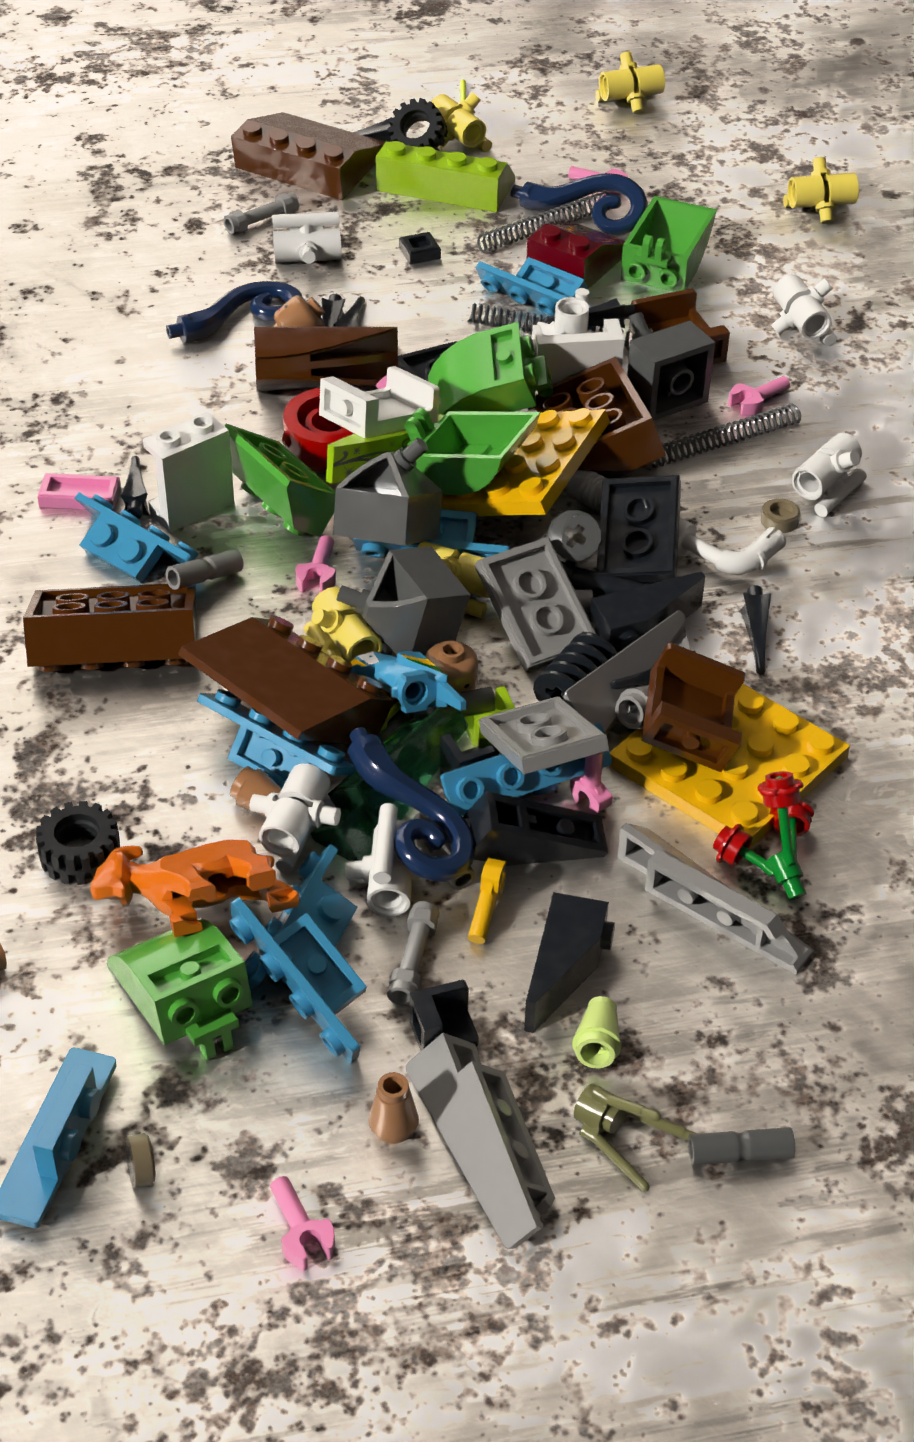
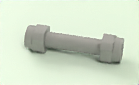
[223,192,299,235]
[387,901,440,1006]

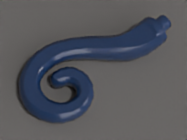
[510,173,648,235]
[166,281,302,343]
[348,727,475,882]

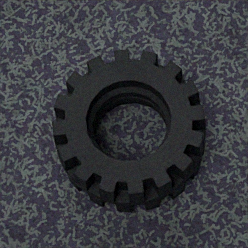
[388,98,448,151]
[36,801,120,885]

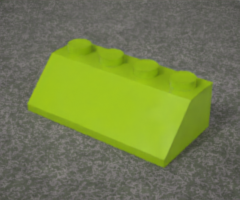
[376,141,515,212]

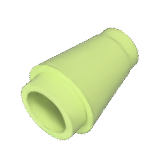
[572,996,621,1068]

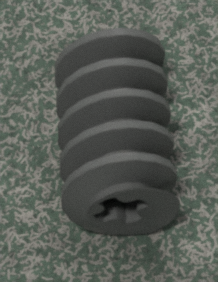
[548,510,601,561]

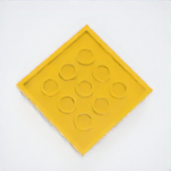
[441,408,610,516]
[609,684,850,849]

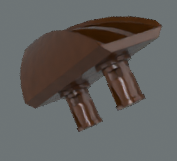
[254,327,398,392]

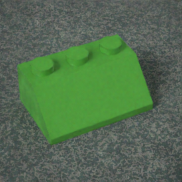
[225,423,336,537]

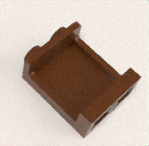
[629,288,730,364]
[641,643,745,772]

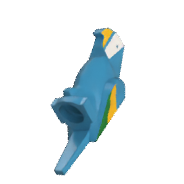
[350,651,466,713]

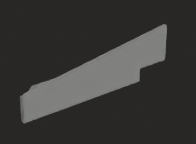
[563,610,691,736]
[617,823,814,975]
[406,1033,555,1249]

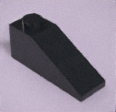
[590,571,705,654]
[463,791,609,866]
[524,892,615,1033]

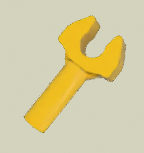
[467,858,507,944]

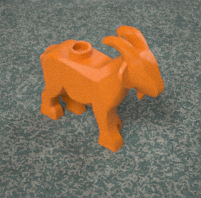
[90,840,299,937]

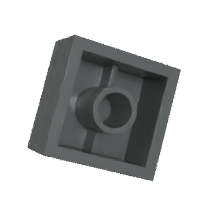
[627,312,715,421]
[333,438,443,546]
[336,546,471,656]

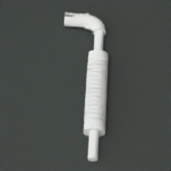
[566,470,786,575]

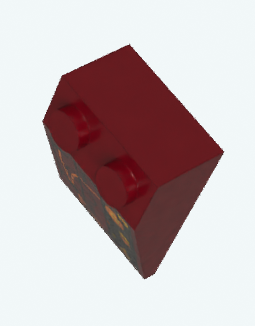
[526,224,625,289]

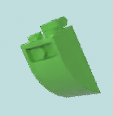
[620,196,717,292]
[428,322,553,415]
[404,408,540,496]
[106,917,253,1060]

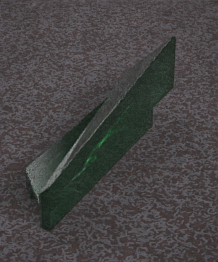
[310,704,468,861]

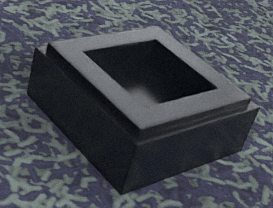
[399,232,441,265]

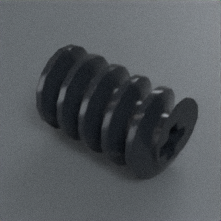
[533,632,617,701]

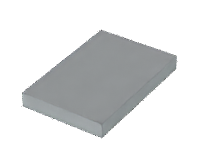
[474,537,596,673]
[479,696,609,775]

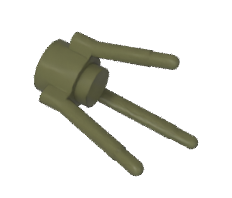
[573,1083,698,1192]

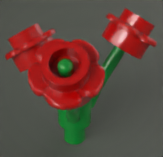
[713,771,814,901]

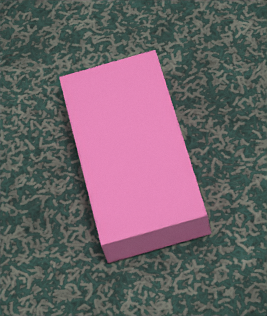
[37,473,121,511]

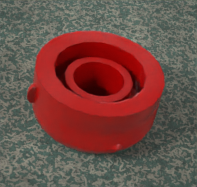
[282,388,354,474]

